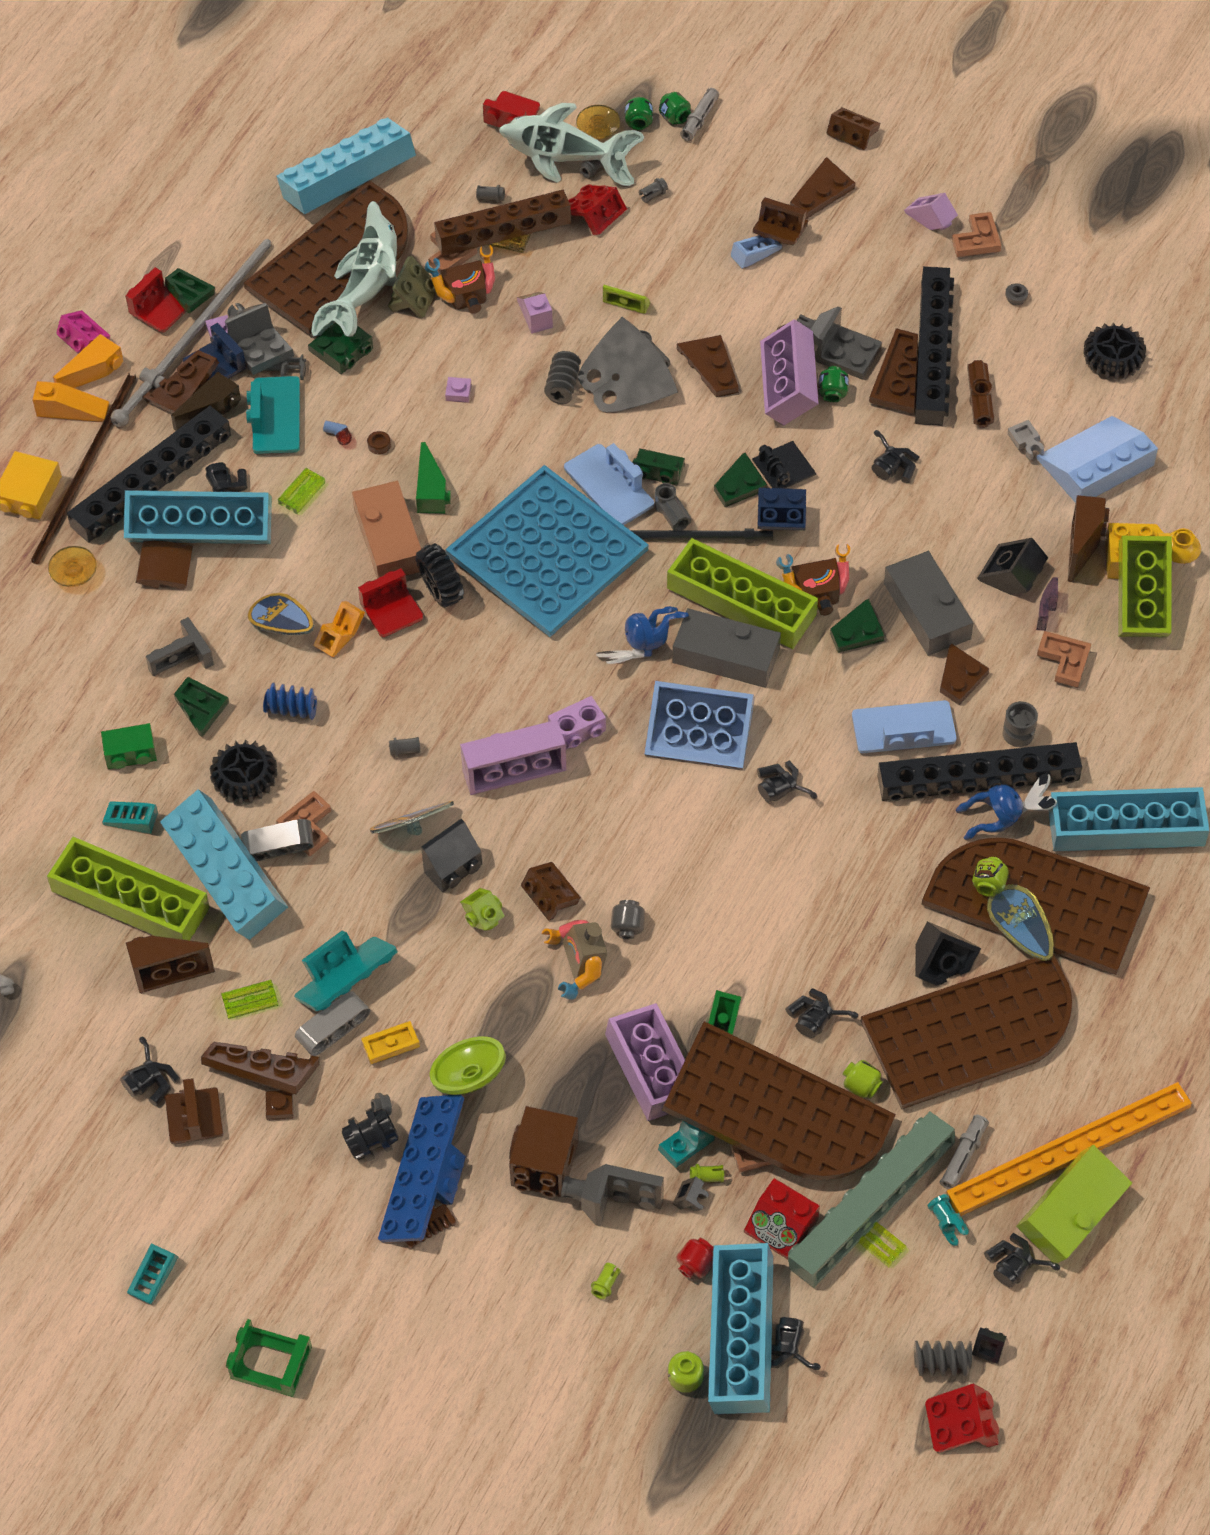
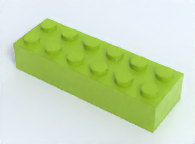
[667,538,818,649]
[47,837,210,940]

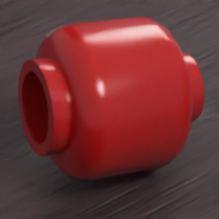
[676,1237,714,1279]

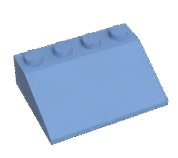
[1036,416,1158,503]
[644,681,755,768]

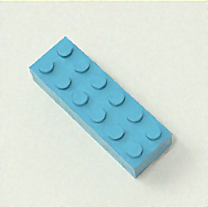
[276,117,416,214]
[124,491,272,544]
[1048,787,1210,851]
[160,789,288,940]
[708,1243,774,1414]

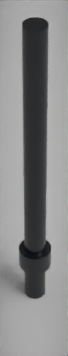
[630,528,773,543]

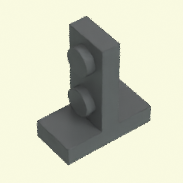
[146,617,214,676]

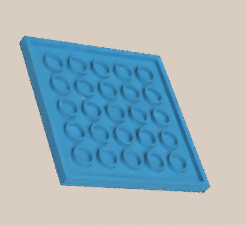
[445,465,649,637]

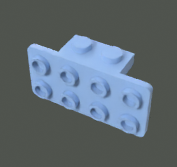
[564,443,654,525]
[852,700,956,753]

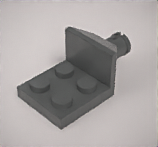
[225,303,294,375]
[797,306,882,380]
[561,1164,664,1226]

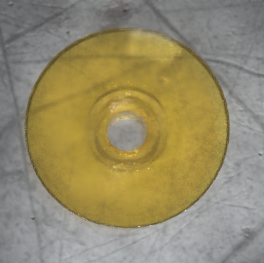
[576,105,620,139]
[48,546,97,587]

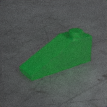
[416,442,451,514]

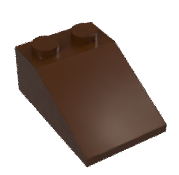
[1068,495,1110,582]
[126,935,215,993]

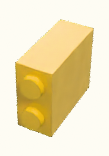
[0,451,62,520]

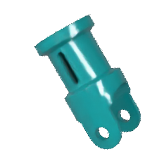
[927,1194,969,1246]

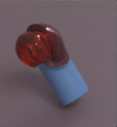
[323,420,352,445]

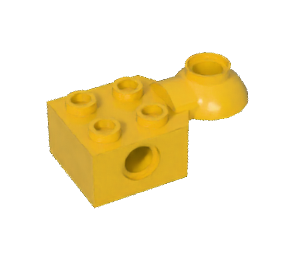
[1105,523,1201,579]

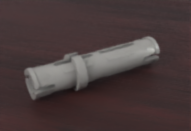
[680,88,719,141]
[940,1114,989,1190]

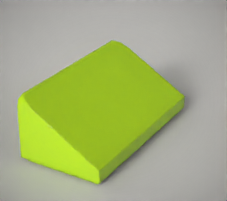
[603,285,650,314]

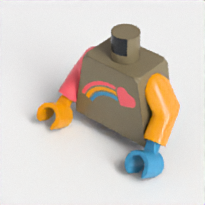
[542,920,607,1000]

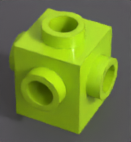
[460,888,505,931]

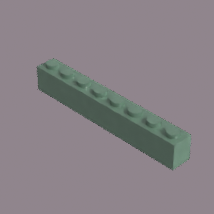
[788,1111,955,1288]

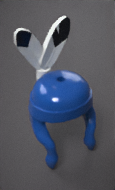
[596,606,689,664]
[956,774,1057,840]

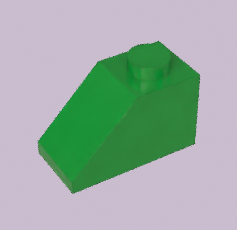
[706,990,742,1035]

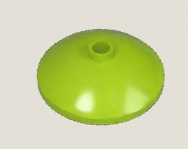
[430,1036,506,1095]

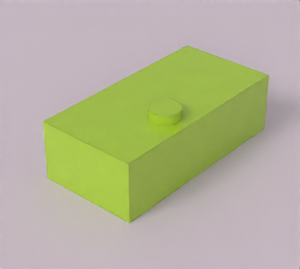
[1118,536,1172,637]
[1016,1145,1132,1263]

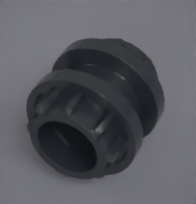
[341,1107,399,1161]

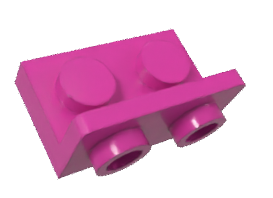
[56,310,111,354]

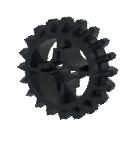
[1083,322,1146,380]
[416,543,464,608]
[210,739,278,804]

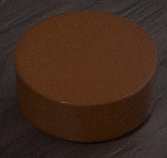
[367,431,391,455]

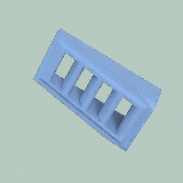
[731,235,782,268]

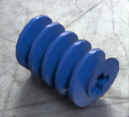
[263,682,317,720]

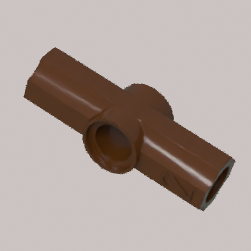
[967,360,994,428]

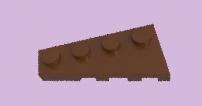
[869,328,918,414]
[201,1042,320,1095]

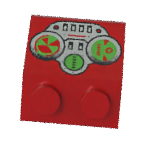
[744,1178,820,1260]

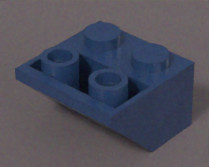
[757,488,806,531]

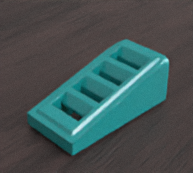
[102,801,158,834]
[127,1243,178,1305]

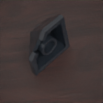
[915,921,981,986]

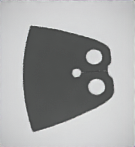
[578,317,678,412]

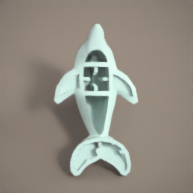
[499,103,644,186]
[311,201,397,336]

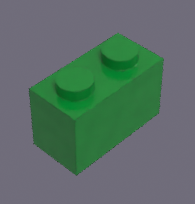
[101,723,157,769]

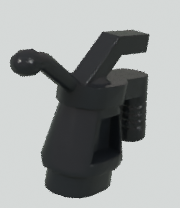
[871,430,920,483]
[205,462,248,492]
[757,760,818,802]
[785,988,859,1038]
[120,1036,180,1106]
[984,1233,1060,1287]
[771,1317,821,1370]

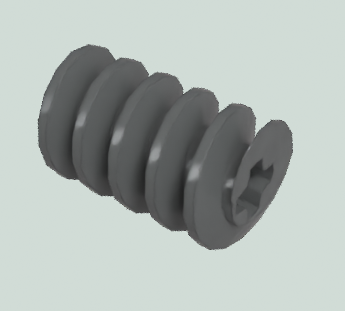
[544,351,581,404]
[914,1340,972,1376]

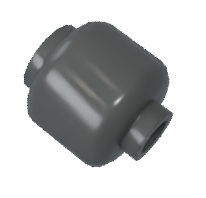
[611,900,645,939]

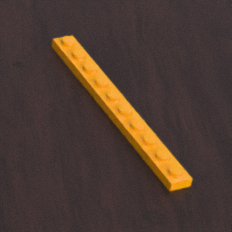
[946,1082,1192,1216]

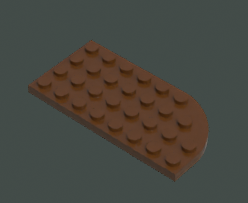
[244,180,408,335]
[921,838,1150,975]
[860,953,1072,1110]
[662,1021,896,1180]

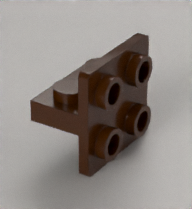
[752,197,809,246]
[165,1078,223,1144]

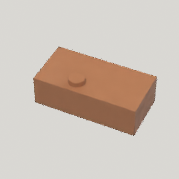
[352,480,421,578]

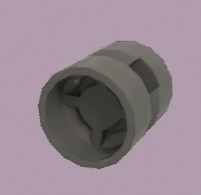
[1002,701,1038,747]

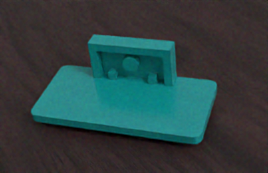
[246,376,300,454]
[294,930,398,1011]

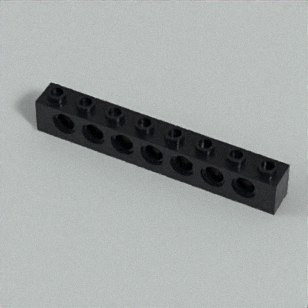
[915,266,954,426]
[67,406,231,543]
[877,742,1082,801]

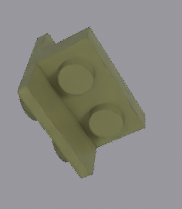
[388,256,436,318]

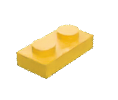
[361,1021,420,1065]

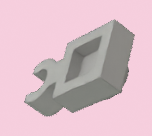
[1008,420,1044,460]

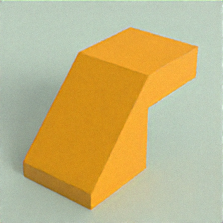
[313,601,365,657]

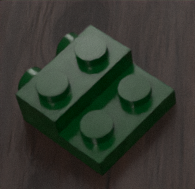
[308,322,373,374]

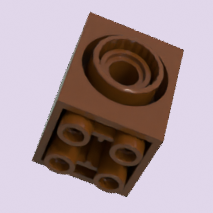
[509,1106,579,1198]

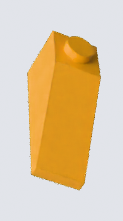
[53,334,124,388]
[32,381,109,422]

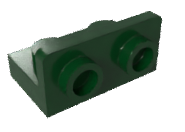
[632,448,685,485]

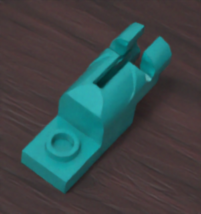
[658,1121,715,1168]

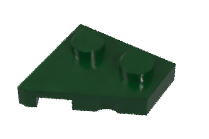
[164,268,215,314]
[714,453,767,507]
[830,599,884,653]
[174,677,229,737]

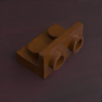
[826,107,881,150]
[521,862,581,921]

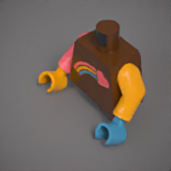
[425,245,495,314]
[776,544,850,616]

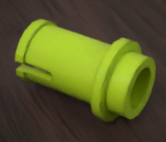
[690,1164,724,1182]
[591,1263,621,1299]

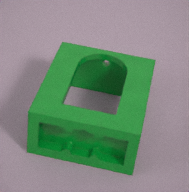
[226,1319,312,1397]

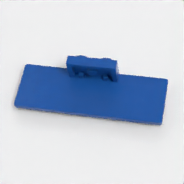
[378,1095,466,1242]

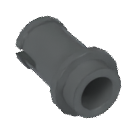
[580,160,602,178]
[639,178,668,203]
[476,185,505,203]
[389,737,420,757]

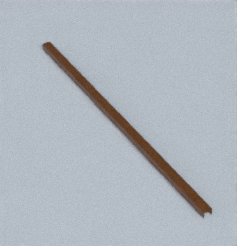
[31,372,136,564]

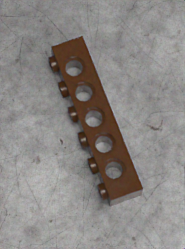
[434,189,571,256]

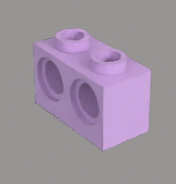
[548,696,606,749]

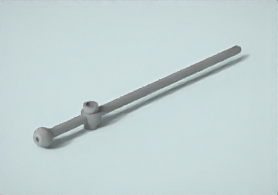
[111,239,271,427]

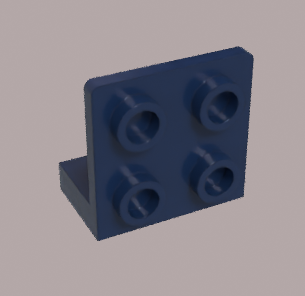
[183,323,246,380]

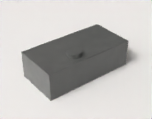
[884,550,974,656]
[672,608,781,688]

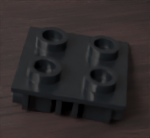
[752,441,816,489]

